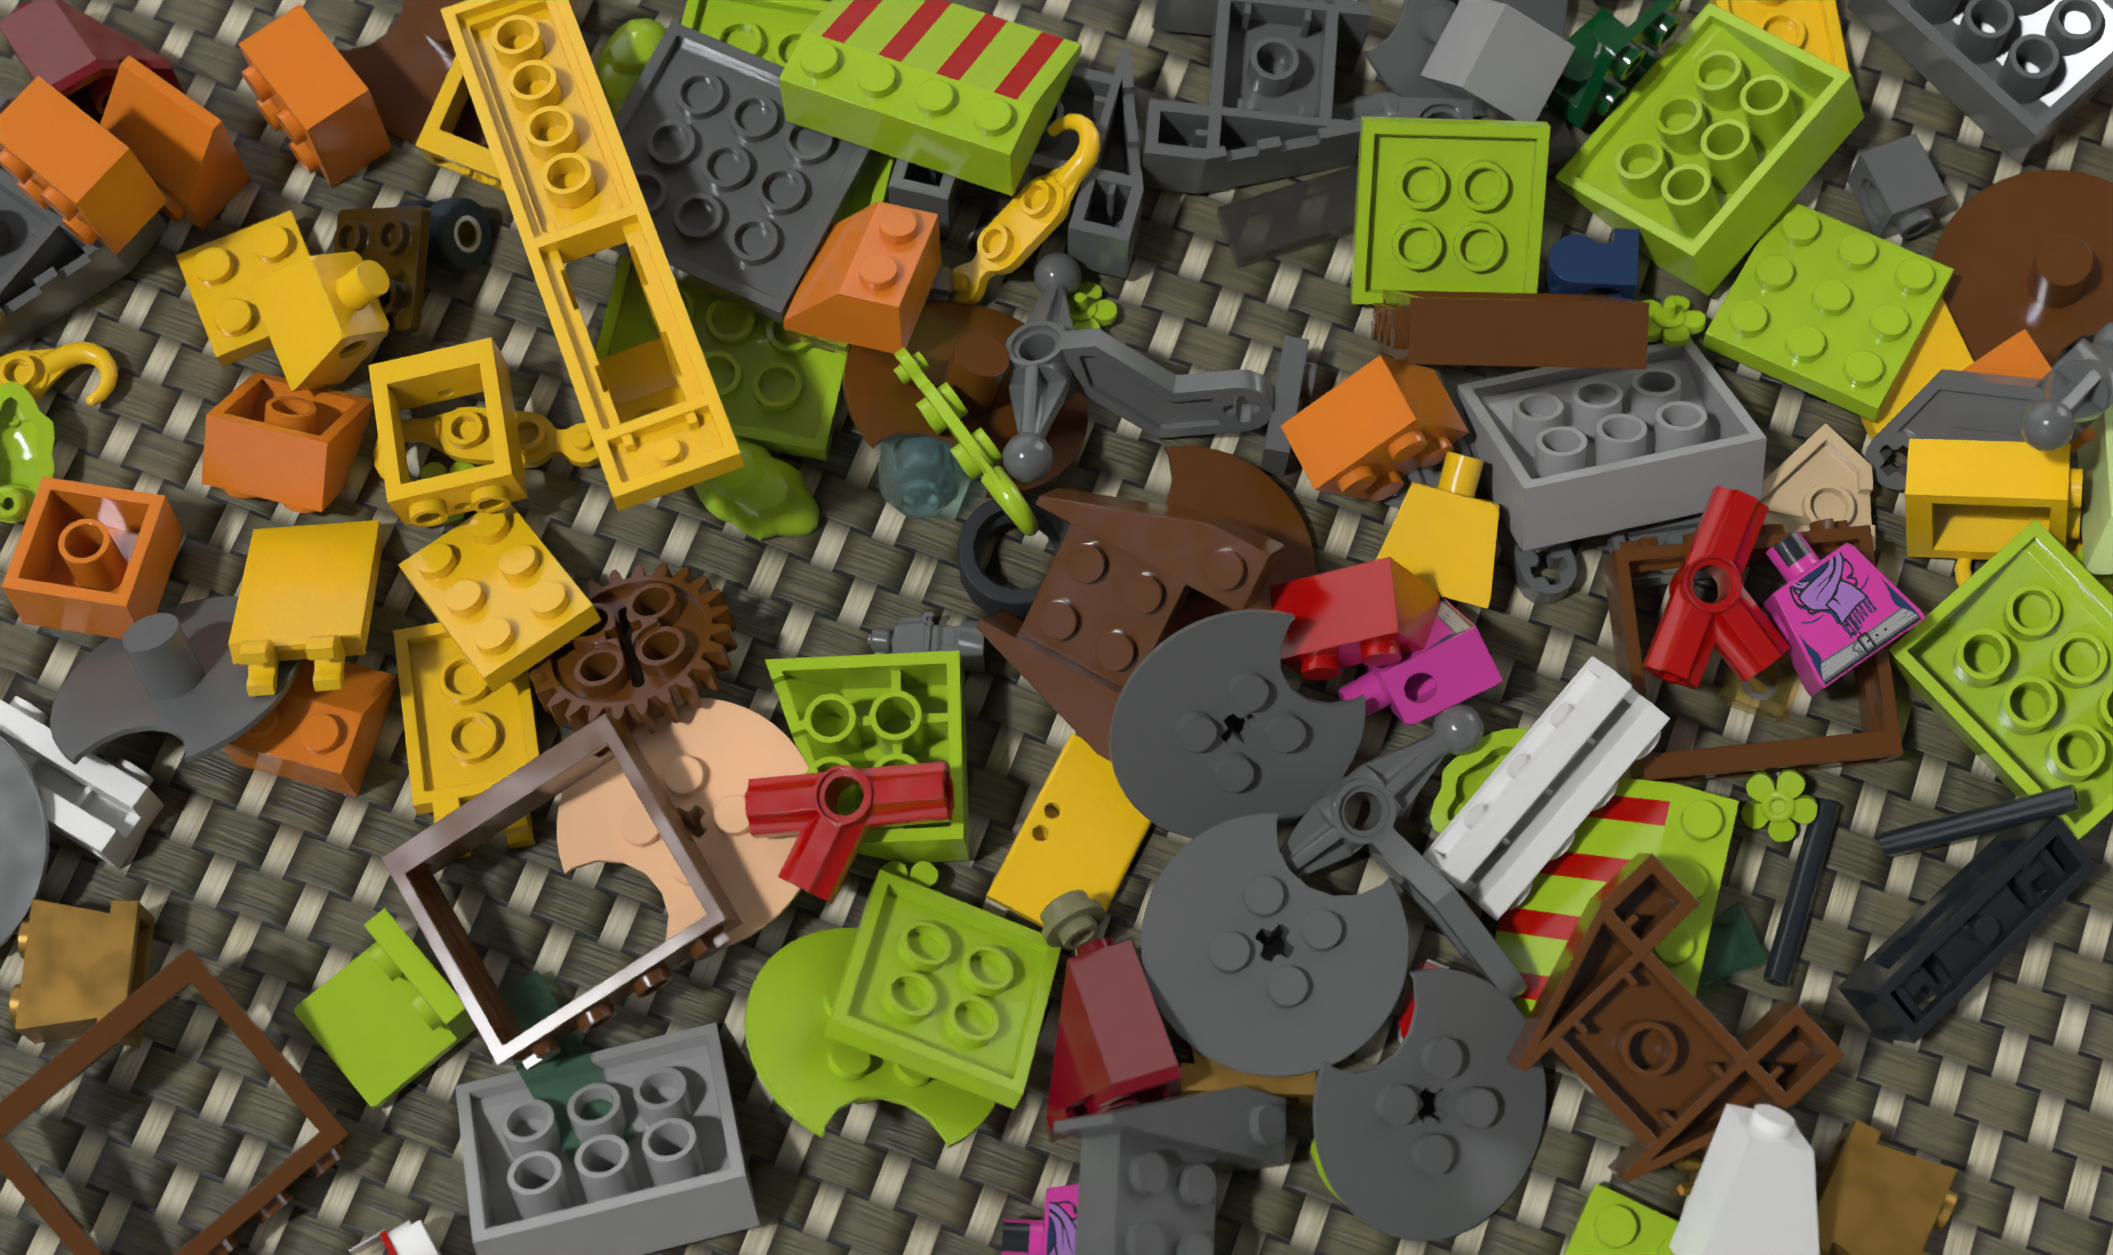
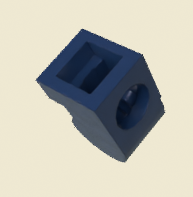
[1544,228,1639,300]

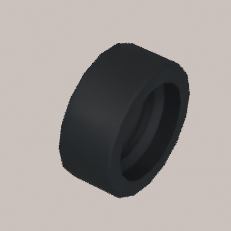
[957,494,1070,620]

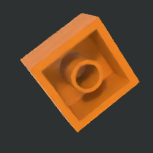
[239,4,393,188]
[0,76,168,255]
[1280,355,1469,502]
[1,477,184,639]

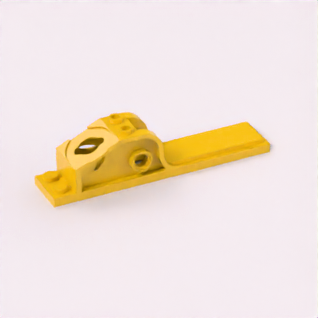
[440,0,745,512]

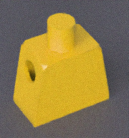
[248,251,390,392]
[1376,451,1500,609]

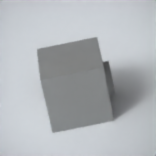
[1420,0,1575,121]

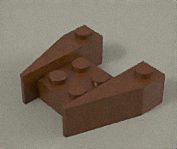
[977,488,1285,762]
[1506,853,1845,1182]

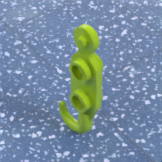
[893,346,1038,536]

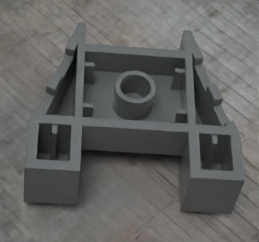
[1140,0,1372,194]
[888,47,1144,278]
[0,94,169,356]
[1054,1086,1287,1255]

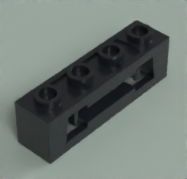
[1837,816,2098,1044]

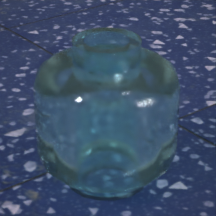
[878,435,961,518]

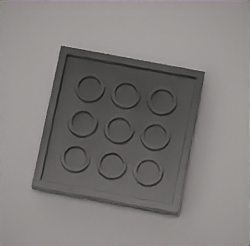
[609,21,876,324]

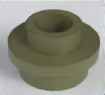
[1040,890,1105,950]

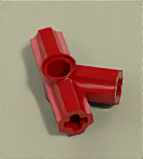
[1641,486,1791,689]
[745,761,955,904]

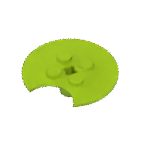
[744,927,996,1149]

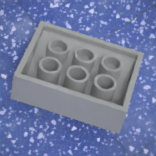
[1457,338,1767,551]
[455,1022,760,1255]

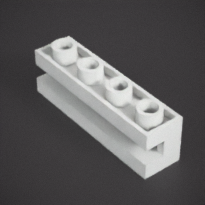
[1422,656,1670,921]
[0,696,164,869]

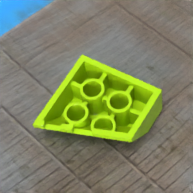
[765,650,970,863]

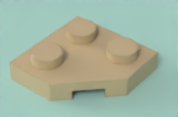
[1759,423,1876,560]

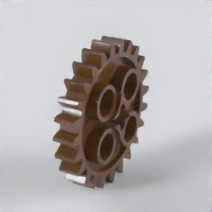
[528,563,738,735]

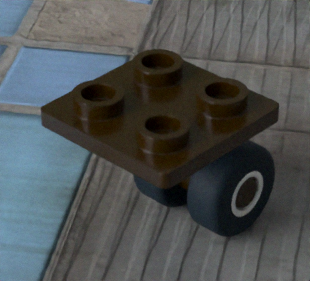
[334,197,492,332]

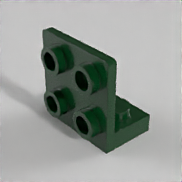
[1546,0,1682,130]

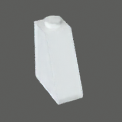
[1669,1104,1819,1255]

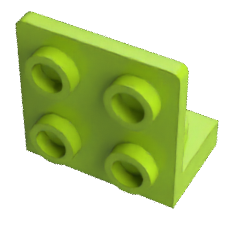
[294,908,477,1109]

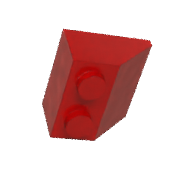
[1270,557,1441,680]

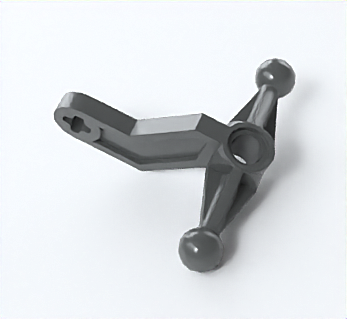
[1002,252,1275,483]
[1865,321,2113,490]
[1279,703,1528,1001]

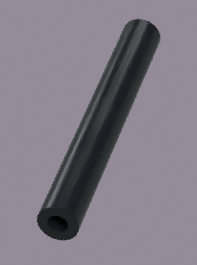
[1879,784,2081,858]
[1763,798,1840,988]

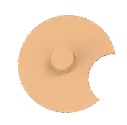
[557,698,809,947]

